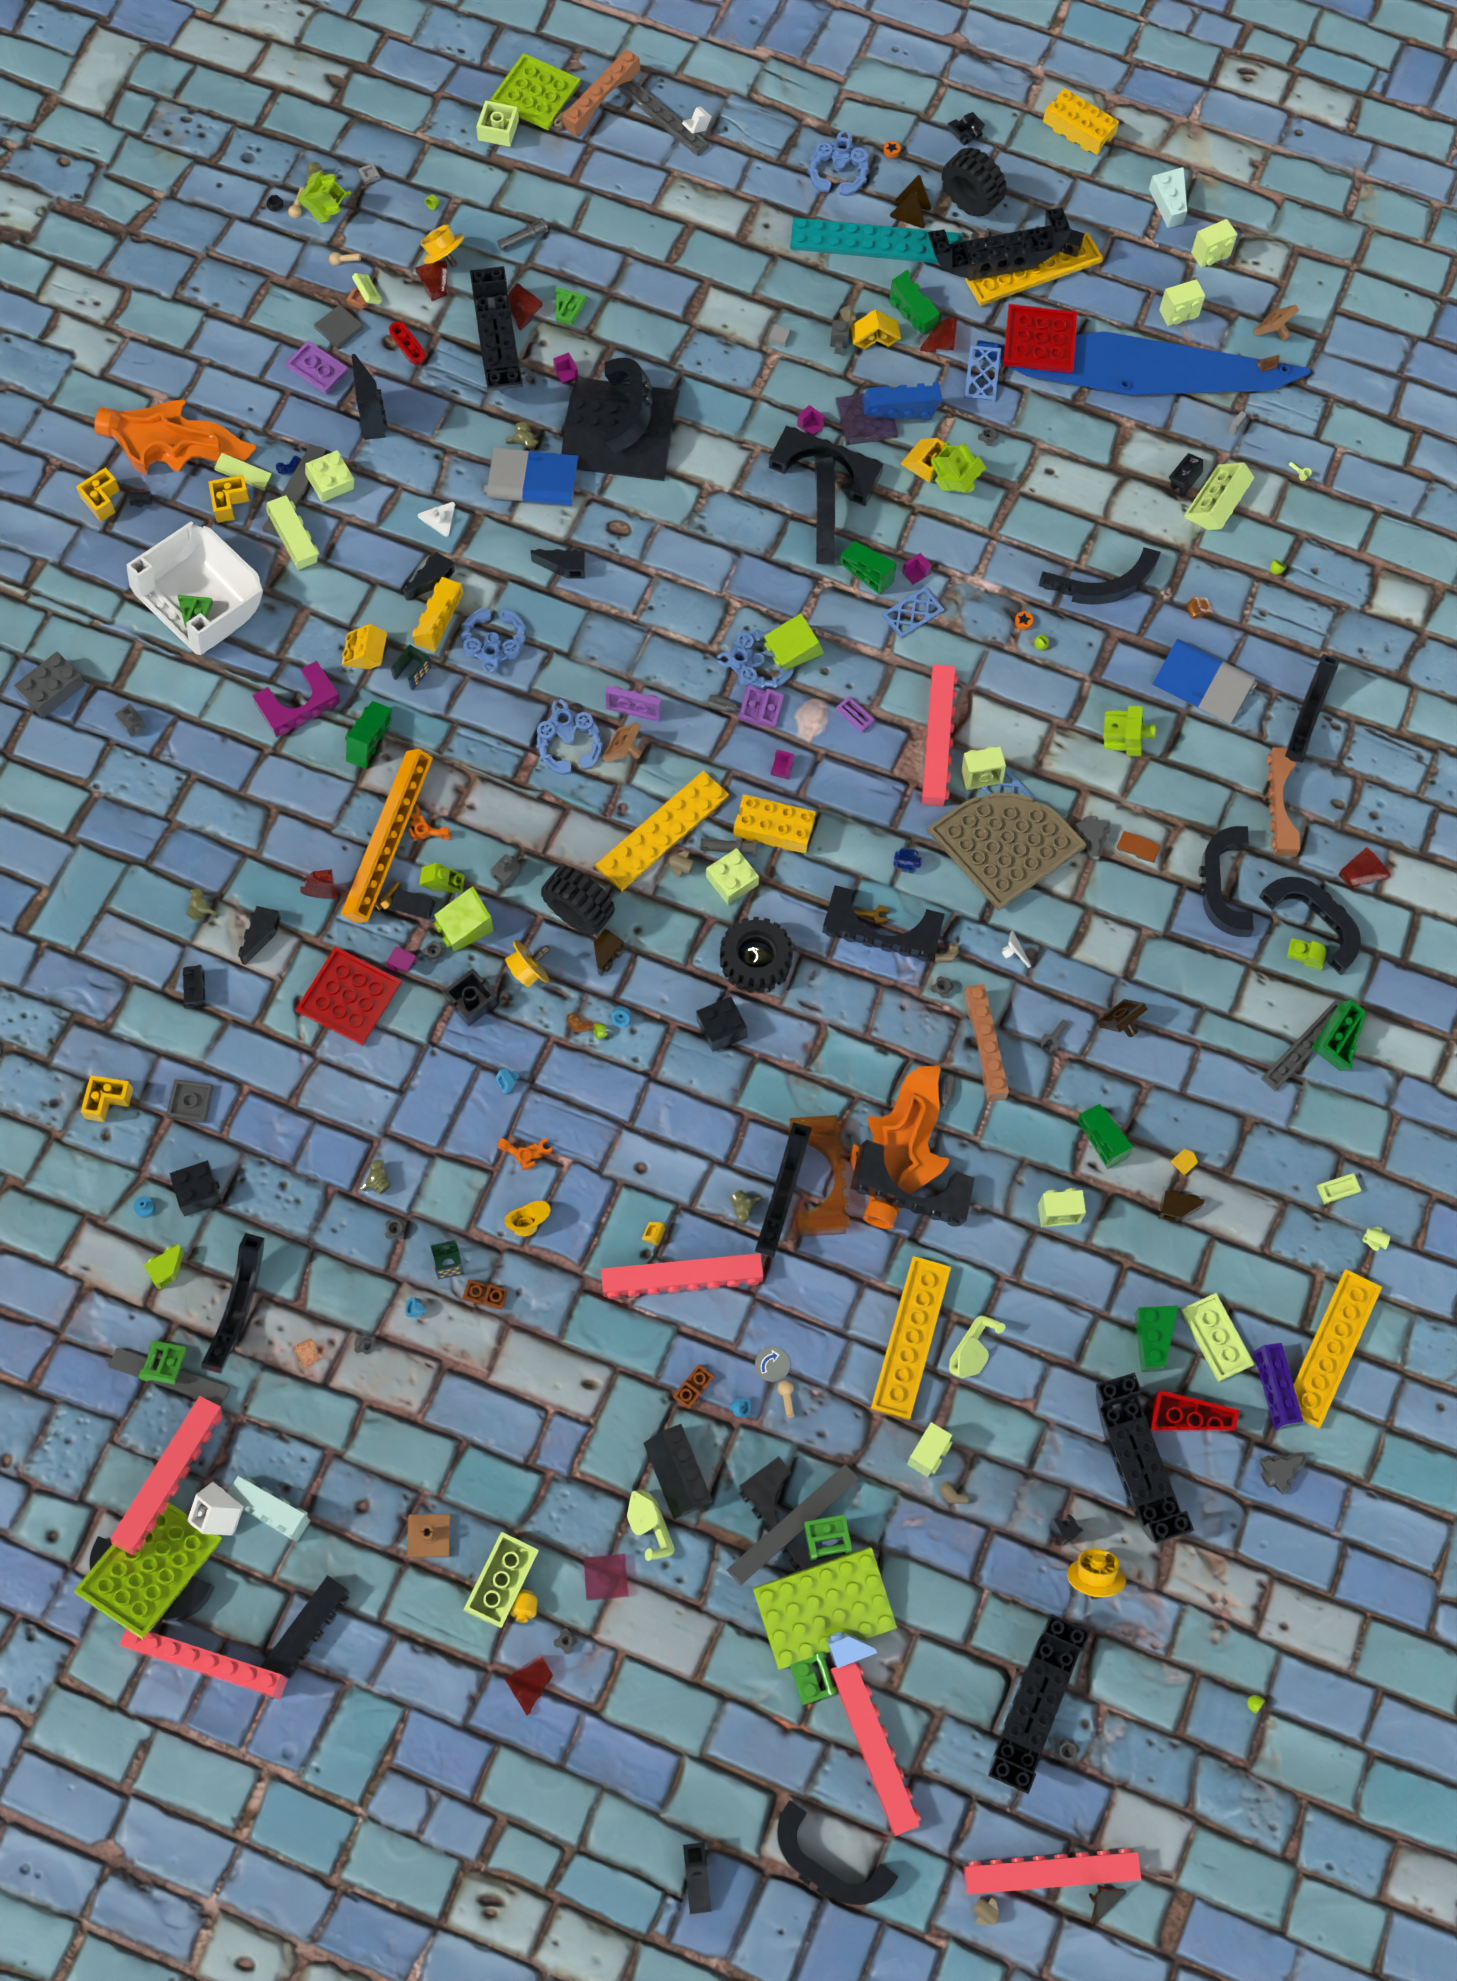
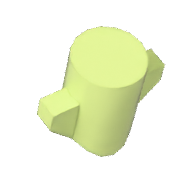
[1362,1227,1390,1251]

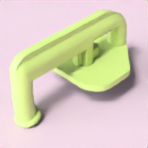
[949,1315,1006,1378]
[627,1489,675,1561]

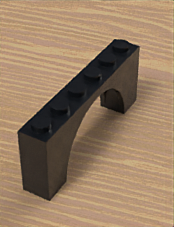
[769,425,883,506]
[822,885,945,962]
[850,1139,975,1227]
[739,1456,850,1571]

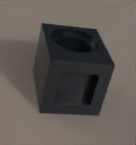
[1058,229,1085,257]

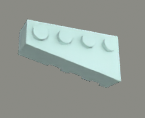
[227,1476,311,1542]

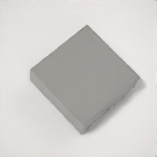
[358,163,381,185]
[768,324,791,347]
[1228,411,1246,436]

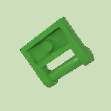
[139,1341,186,1385]
[804,1515,852,1560]
[790,1651,839,1706]

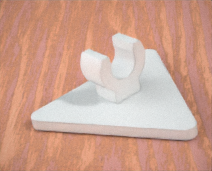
[418,502,455,537]
[1002,931,1031,968]

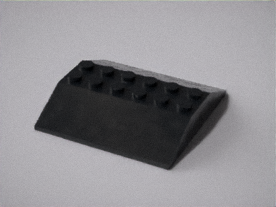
[561,377,680,481]

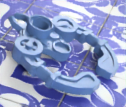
[807,130,869,196]
[460,609,527,673]
[717,630,794,689]
[536,699,604,775]

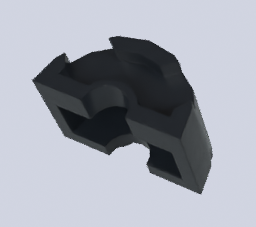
[947,112,985,146]

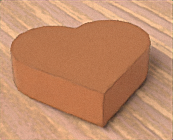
[346,287,368,309]

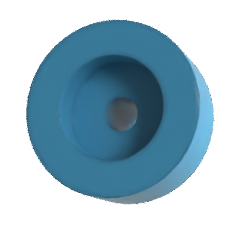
[611,1006,631,1027]
[134,1197,155,1218]
[405,1297,426,1318]
[730,1397,751,1418]

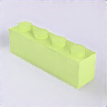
[266,495,319,570]

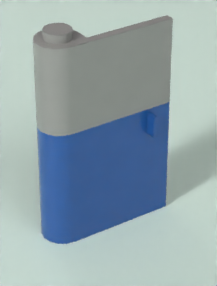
[484,448,578,506]
[1152,639,1258,725]

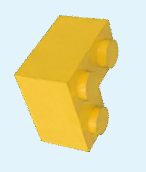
[850,309,901,350]
[76,467,120,522]
[208,475,250,523]
[81,1075,133,1122]

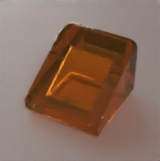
[1257,355,1280,371]
[1186,597,1213,619]
[293,1338,322,1368]

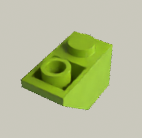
[419,863,465,893]
[143,1244,184,1290]

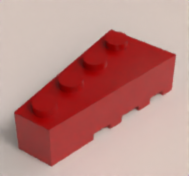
[1149,1390,1239,1432]

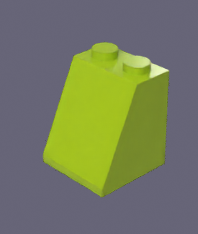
[764,613,824,671]
[433,887,494,952]

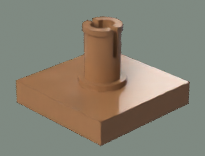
[1253,305,1299,341]
[602,722,642,763]
[407,1514,451,1558]

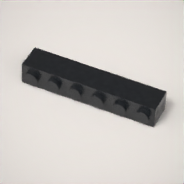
[260,1575,350,1699]

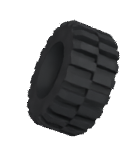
[941,148,1007,217]
[541,866,615,935]
[720,917,793,993]

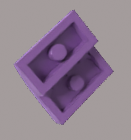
[737,685,784,728]

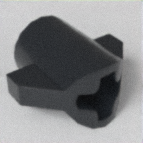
[128,489,152,507]

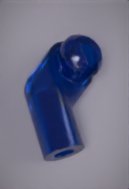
[276,455,301,475]

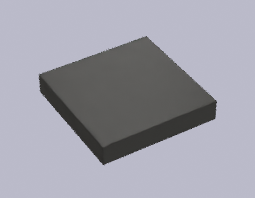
[314,304,364,349]
[166,1079,214,1124]

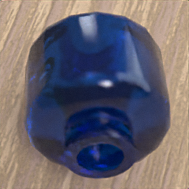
[893,848,922,873]

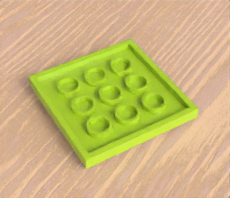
[490,53,581,130]

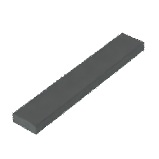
[263,444,327,537]
[1261,1000,1339,1092]
[108,1348,230,1407]

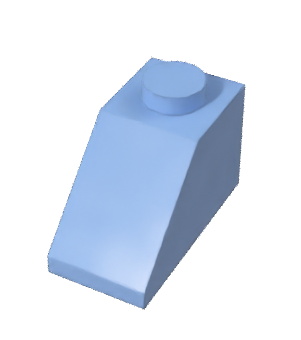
[826,1631,877,1668]

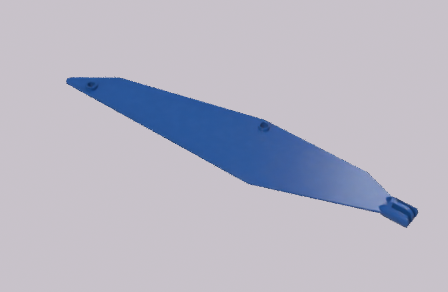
[975,331,1310,395]

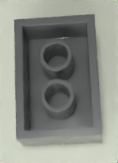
[14,651,85,719]

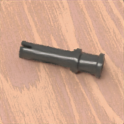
[497,217,548,251]
[700,838,758,857]

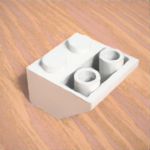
[187,1482,244,1535]

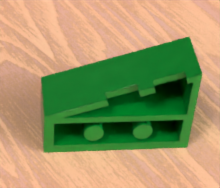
[889,269,940,335]
[839,541,897,595]
[345,701,392,769]
[1311,1000,1366,1071]
[1077,1104,1133,1169]
[1134,1305,1178,1372]

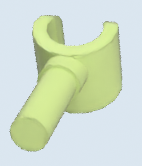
[1289,462,1312,481]

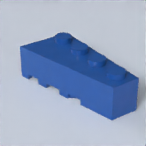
[862,382,942,420]

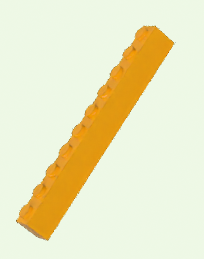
[341,749,433,923]

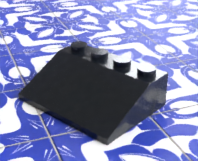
[352,354,388,440]

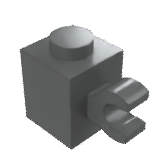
[830,320,850,354]
[115,703,146,737]
[491,854,521,888]

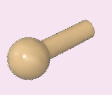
[288,187,305,218]
[329,252,361,266]
[777,1380,795,1418]

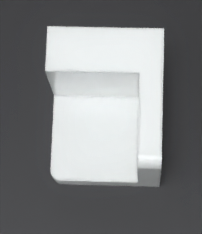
[682,106,712,133]

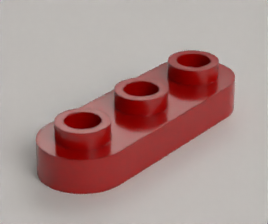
[389,322,425,365]

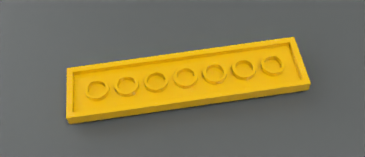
[965,232,1103,306]
[595,770,729,892]
[871,1256,951,1421]
[1293,1269,1382,1429]

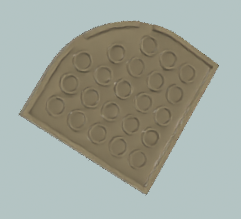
[927,793,1087,911]

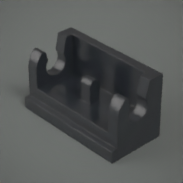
[1169,453,1203,496]
[391,889,436,919]
[182,965,206,1009]
[1048,1514,1083,1546]

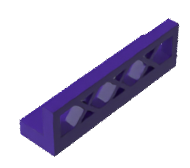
[1253,1343,1303,1430]

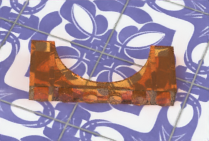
[789,1115,850,1237]

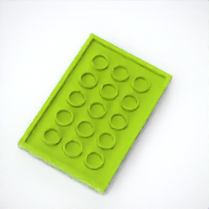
[74,1502,222,1640]
[752,1547,897,1670]

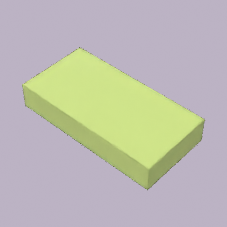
[352,273,382,304]
[1316,1173,1362,1204]

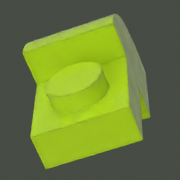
[1286,938,1327,971]

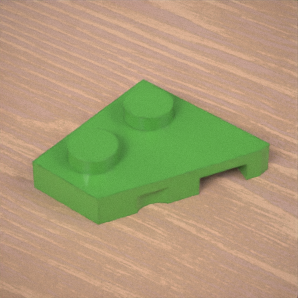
[555,287,587,326]
[177,595,213,628]

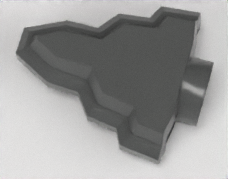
[1073,816,1110,861]
[1259,1452,1308,1495]

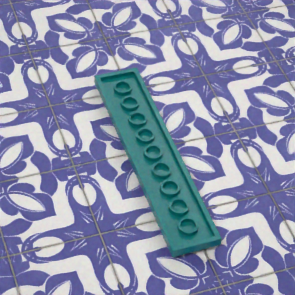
[790,217,962,264]

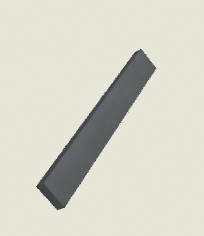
[616,79,709,156]
[727,1464,859,1586]

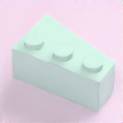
[1149,167,1187,228]

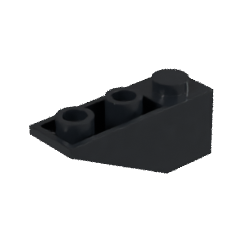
[531,549,585,579]
[404,552,455,601]
[238,906,281,965]
[683,1842,712,1914]

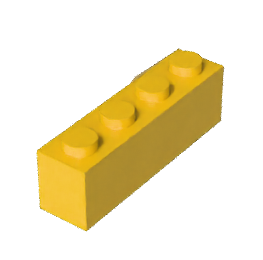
[412,577,463,652]

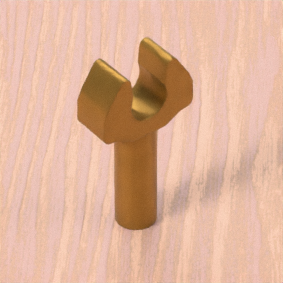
[374,881,402,911]
[854,905,889,925]

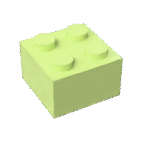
[476,100,519,147]
[1191,219,1237,268]
[1159,279,1205,326]
[305,450,354,503]
[961,747,1006,791]
[706,848,759,905]
[1038,1188,1086,1227]
[907,1422,953,1477]

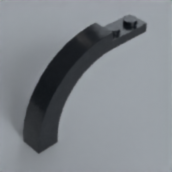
[814,454,835,564]
[1039,547,1161,605]
[1285,654,1340,763]
[755,1122,812,1257]
[201,1233,265,1374]

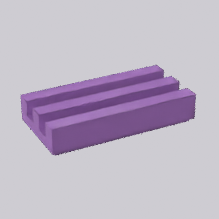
[836,696,875,733]

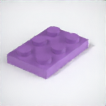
[285,341,349,395]
[605,686,661,722]

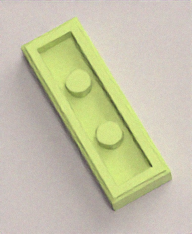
[215,453,272,491]

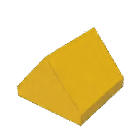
[1171,1149,1198,1176]
[642,1222,666,1246]

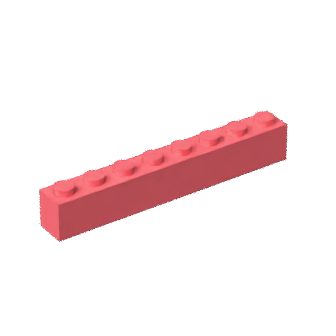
[921,664,958,806]
[601,1253,763,1299]
[110,1396,223,1556]
[119,1629,288,1700]
[830,1662,921,1837]
[963,1849,1141,1895]

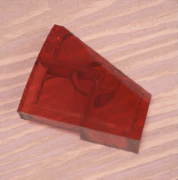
[415,261,447,301]
[508,283,543,331]
[920,318,957,353]
[1338,847,1391,888]
[300,869,338,899]
[504,1655,553,1716]

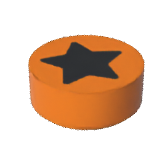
[883,141,901,158]
[1015,611,1033,630]

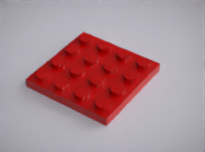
[1003,304,1077,373]
[295,946,402,1046]

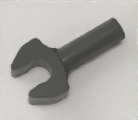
[1041,1020,1068,1053]

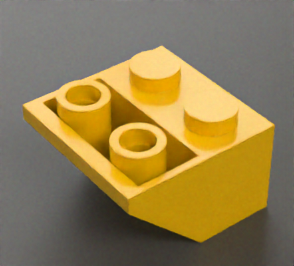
[901,438,947,483]
[341,623,387,669]

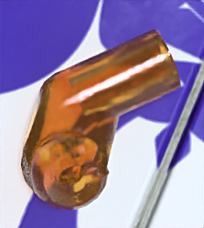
[566,1013,593,1032]

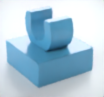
[495,1068,520,1095]

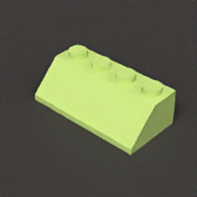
[1184,462,1254,530]
[463,1532,539,1628]

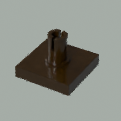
[1097,999,1148,1037]

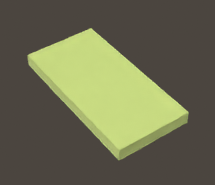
[1180,1293,1255,1382]

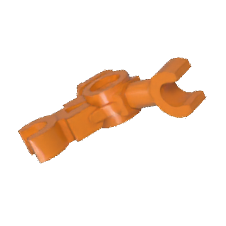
[409,805,451,841]
[497,1138,553,1170]

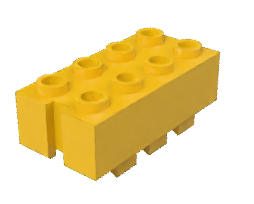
[1043,88,1119,155]
[733,794,816,854]

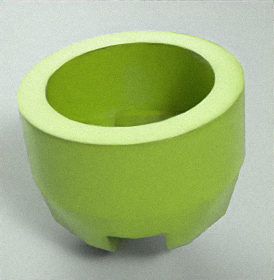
[425,194,440,210]
[1270,559,1286,575]
[1034,634,1049,651]
[593,1023,608,1039]
[1247,1695,1265,1714]

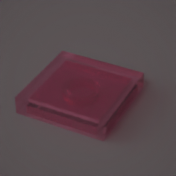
[583,1554,628,1601]

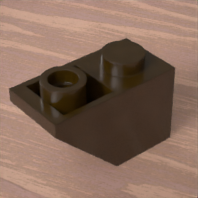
[594,928,625,976]
[1158,1190,1205,1223]

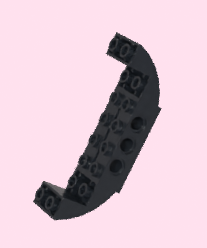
[928,207,1071,281]
[470,266,523,391]
[1096,1372,1194,1544]
[988,1614,1091,1794]

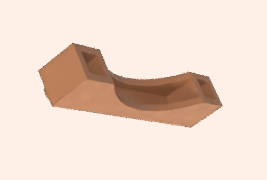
[562,49,641,137]
[1266,747,1300,857]
[963,984,1009,1102]

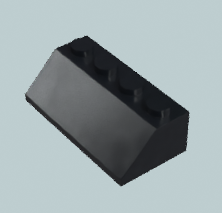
[643,1424,712,1520]

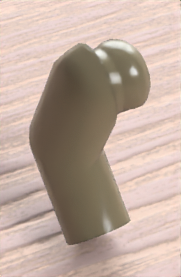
[554,108,569,129]
[934,942,960,963]
[940,1482,968,1504]

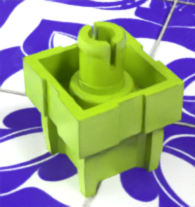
[297,171,351,223]
[931,442,986,493]
[1103,706,1156,756]

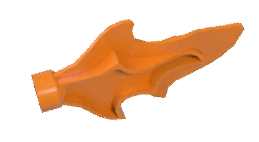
[94,400,257,475]
[850,1065,950,1229]

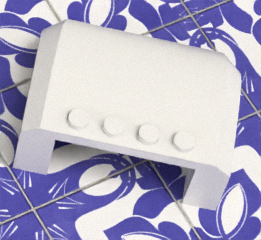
[126,522,263,655]

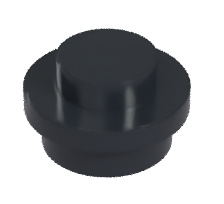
[266,195,284,212]

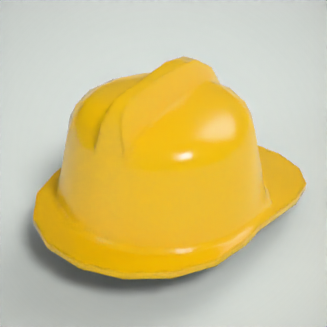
[504,1201,551,1237]

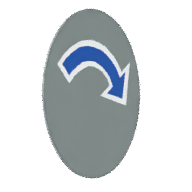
[755,1347,790,1382]

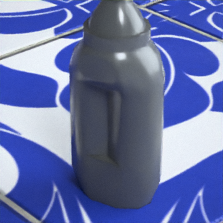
[707,695,741,712]
[939,1075,956,1110]

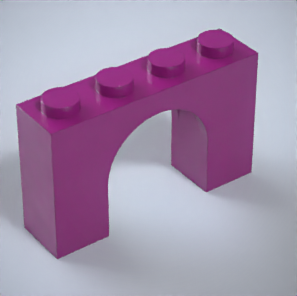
[252,661,341,737]

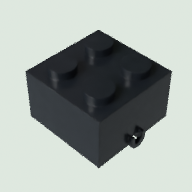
[443,968,499,1027]
[696,996,748,1052]
[169,1160,223,1217]

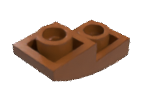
[1117,831,1161,863]
[462,1279,508,1310]
[673,1364,715,1409]

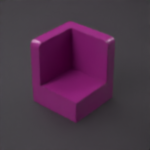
[553,352,578,384]
[797,405,825,436]
[902,552,932,585]
[771,750,794,780]
[386,946,417,972]

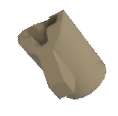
[839,306,857,330]
[669,851,694,877]
[971,1896,1000,1925]

